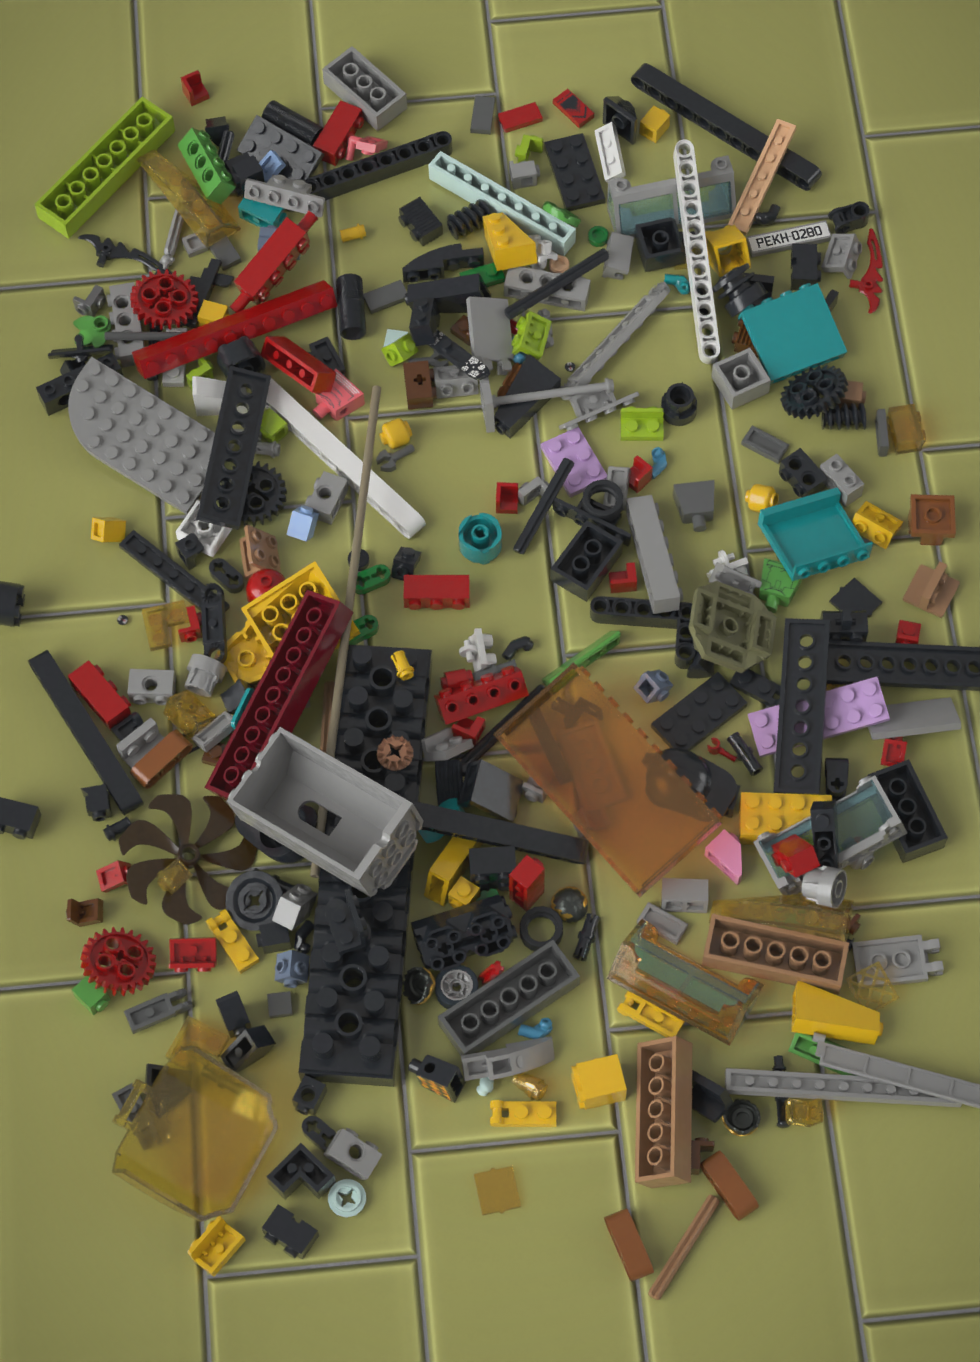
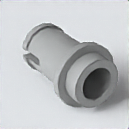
[255,441,280,458]

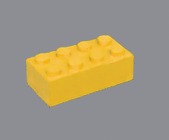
[739,792,832,845]

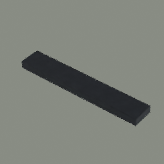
[119,530,230,612]

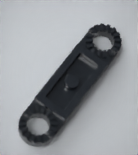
[200,583,227,664]

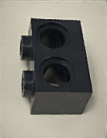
[779,448,828,497]

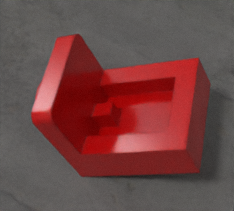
[178,605,203,643]

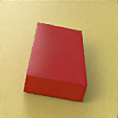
[498,102,543,133]

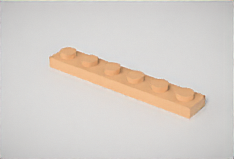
[728,119,797,236]

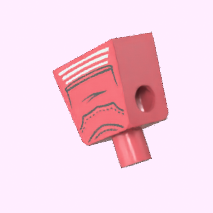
[312,369,365,420]

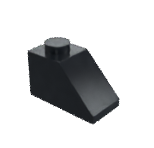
[216,990,252,1038]
[220,1025,276,1075]

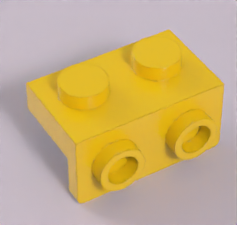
[187,1216,246,1277]

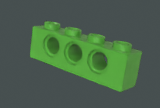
[177,128,236,204]

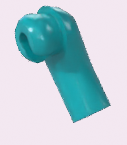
[664,273,690,295]

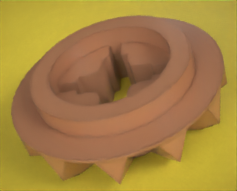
[377,735,413,771]

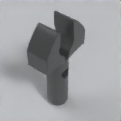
[408,350,449,367]
[376,444,415,472]

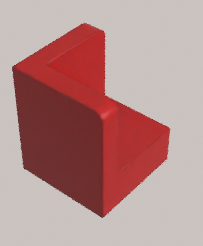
[180,70,210,106]
[629,455,653,494]
[496,482,518,514]
[608,562,637,593]
[451,716,486,746]

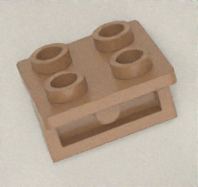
[239,525,281,579]
[903,561,960,618]

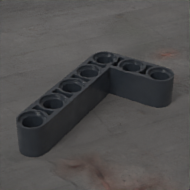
[590,596,696,669]

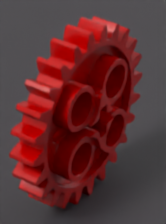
[130,269,198,330]
[80,927,157,996]

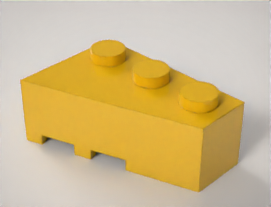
[483,212,537,271]

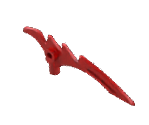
[849,228,883,314]

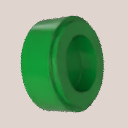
[588,226,609,247]

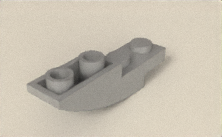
[461,1036,555,1081]

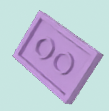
[540,427,607,498]

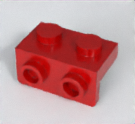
[169,937,217,972]

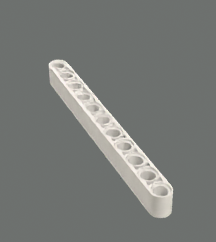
[673,139,720,364]
[265,378,426,539]

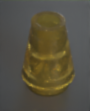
[511,1072,548,1101]

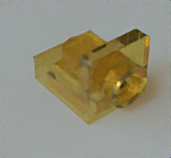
[156,858,193,894]
[785,1098,824,1127]

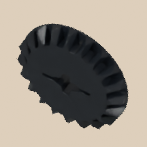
[226,871,283,931]

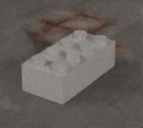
[322,46,407,131]

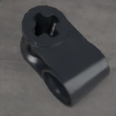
[828,201,870,234]
[825,758,849,801]

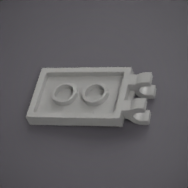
[466,297,514,376]
[852,935,944,989]

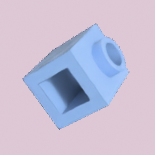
[286,506,319,542]

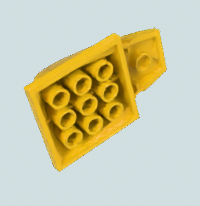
[217,561,361,685]

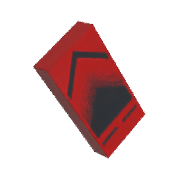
[553,89,595,128]

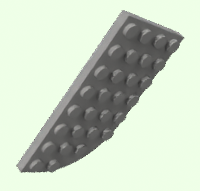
[68,357,234,515]

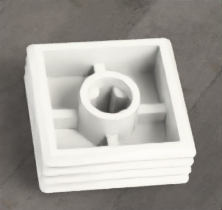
[176,500,232,557]

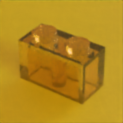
[887,404,926,455]

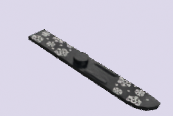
[428,329,490,380]

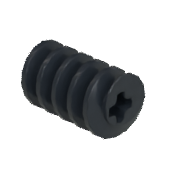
[447,199,491,240]
[821,403,866,430]

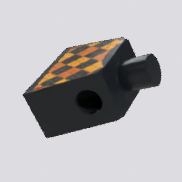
[408,1055,466,1103]

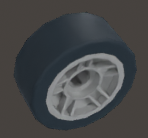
[435,965,479,1009]

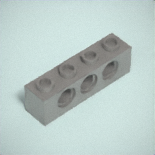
[504,266,591,312]
[107,282,145,367]

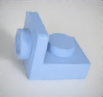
[259,150,286,183]

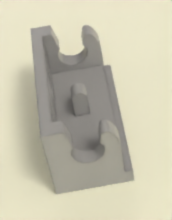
[602,232,634,280]
[708,562,762,595]
[661,878,708,913]

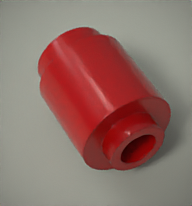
[440,668,474,689]

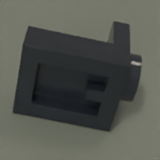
[175,533,204,570]

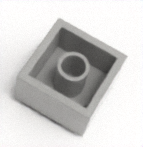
[712,348,771,410]

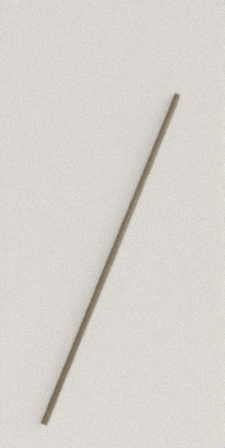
[310,386,381,878]

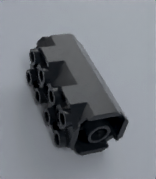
[411,894,518,972]

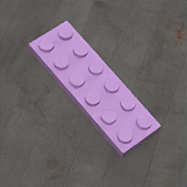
[748,677,890,758]

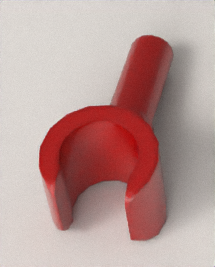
[707,737,737,762]

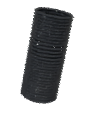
[261,100,323,147]
[336,273,367,340]

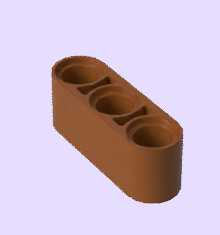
[130,729,193,789]
[700,1150,759,1221]
[604,1208,654,1282]

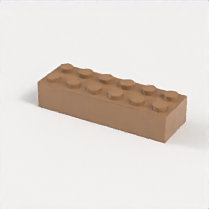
[701,914,849,995]
[635,1036,693,1188]

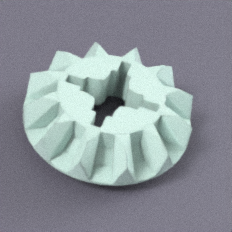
[328,1179,366,1218]

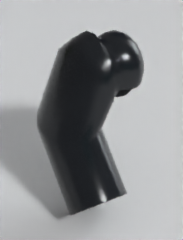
[755,204,781,225]
[502,636,534,661]
[294,920,314,955]

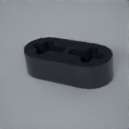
[209,558,244,594]
[302,1116,336,1153]

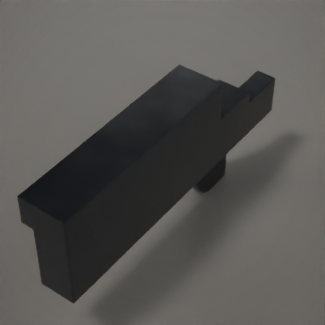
[180,258,234,328]

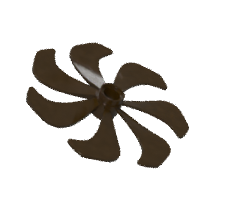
[119,794,257,925]

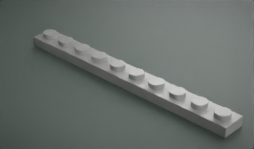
[725,1068,962,1107]

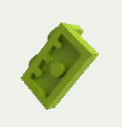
[511,311,552,360]
[620,406,664,441]

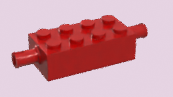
[229,210,318,313]

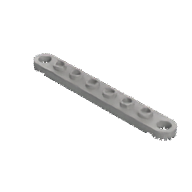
[561,282,670,400]

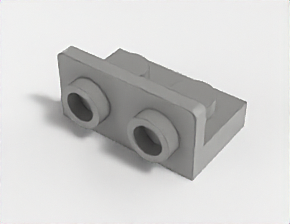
[822,233,862,279]
[433,365,479,399]
[116,718,164,769]
[421,728,473,762]

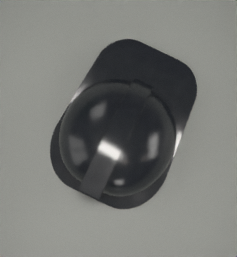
[642,748,737,823]
[235,804,318,864]

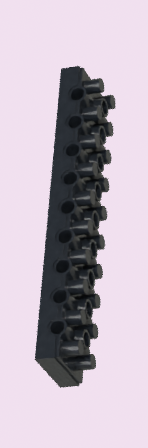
[298,645,432,1087]

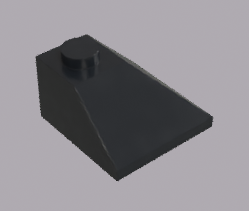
[602,96,637,145]

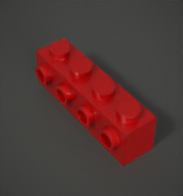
[261,336,337,394]
[434,666,529,725]

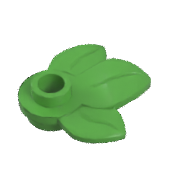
[73,315,112,348]

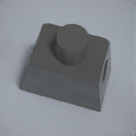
[673,480,715,532]

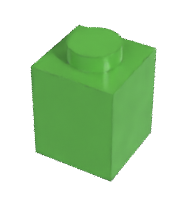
[72,976,111,1015]

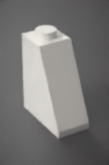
[192,376,251,416]

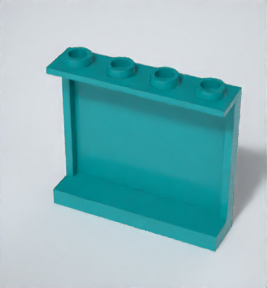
[738,283,847,385]
[757,487,873,581]

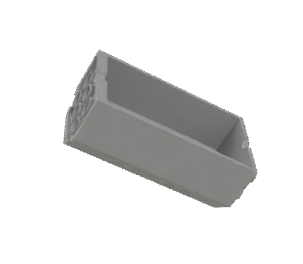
[226,727,423,897]

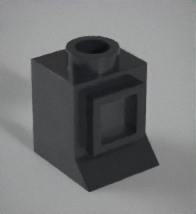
[81,784,112,822]

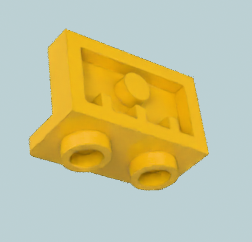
[852,501,903,549]

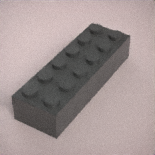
[438,940,580,1056]

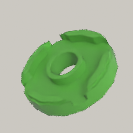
[542,201,581,227]

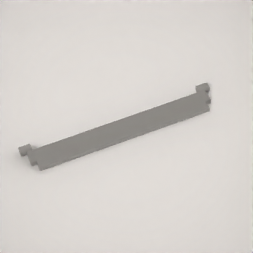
[812,1032,980,1109]

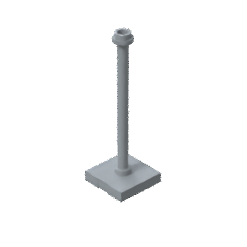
[479,377,614,433]

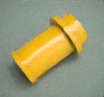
[339,223,366,243]
[391,650,414,681]

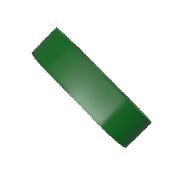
[355,564,391,595]
[349,615,379,645]

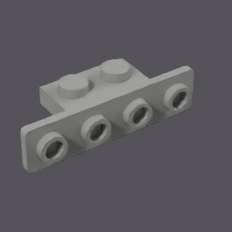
[244,175,325,218]
[559,391,639,431]

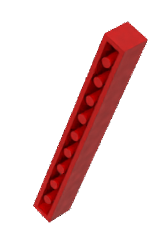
[132,280,337,379]

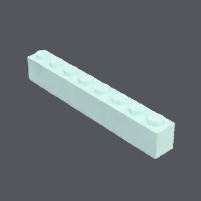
[428,151,576,256]

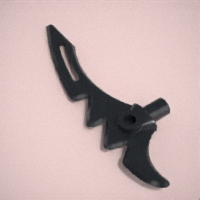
[78,234,172,274]

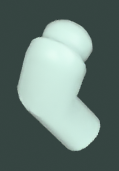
[476,1077,494,1096]

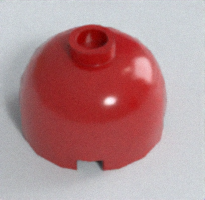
[246,568,286,603]

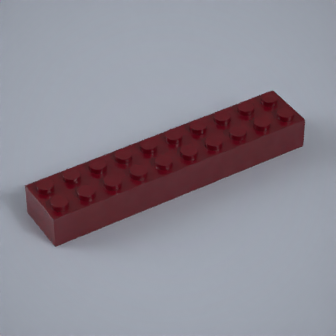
[204,590,354,800]

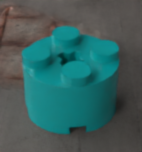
[458,513,502,565]

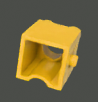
[705,225,751,277]
[571,1054,627,1110]

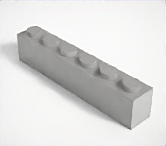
[626,495,683,614]

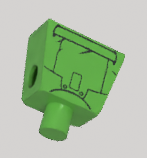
[759,558,803,613]

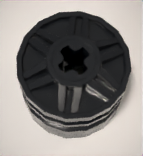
[712,263,768,317]

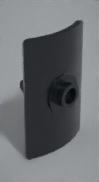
[48,333,114,362]

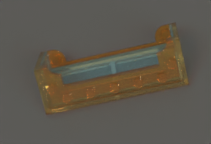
[607,919,764,1046]

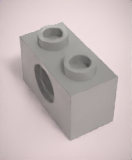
[820,454,864,507]
[305,471,349,525]
[127,669,177,705]
[272,884,318,930]
[323,1128,382,1181]

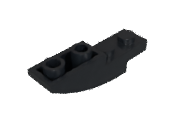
[402,243,484,283]

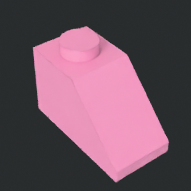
[704,829,742,885]

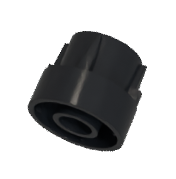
[661,382,697,426]

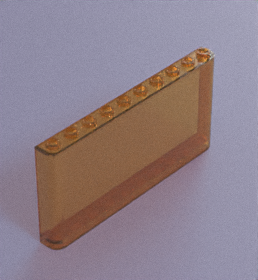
[493,662,722,898]

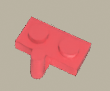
[345,136,388,161]

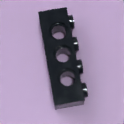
[36,352,123,416]

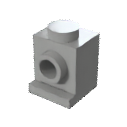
[509,160,540,190]

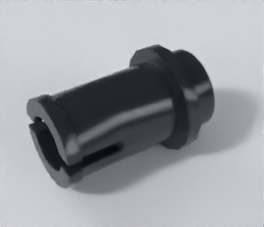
[103,816,132,841]

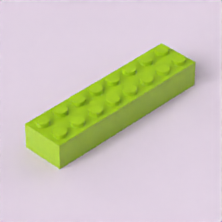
[34,96,175,239]

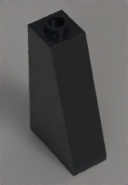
[405,273,491,313]
[494,354,561,438]

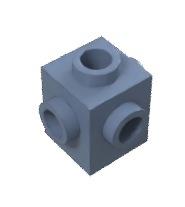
[633,669,673,704]
[274,950,310,988]

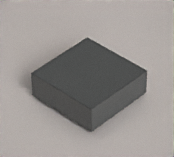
[267,991,293,1018]

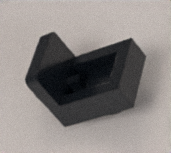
[391,546,422,581]

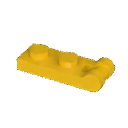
[205,909,260,974]
[617,989,685,1038]
[490,1100,556,1127]

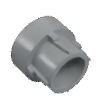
[184,654,227,697]
[802,865,847,908]

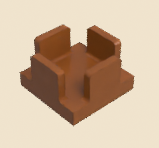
[908,494,956,546]

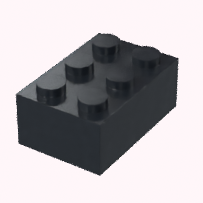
[550,520,623,602]

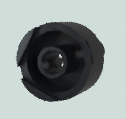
[217,336,266,379]
[0,581,25,627]

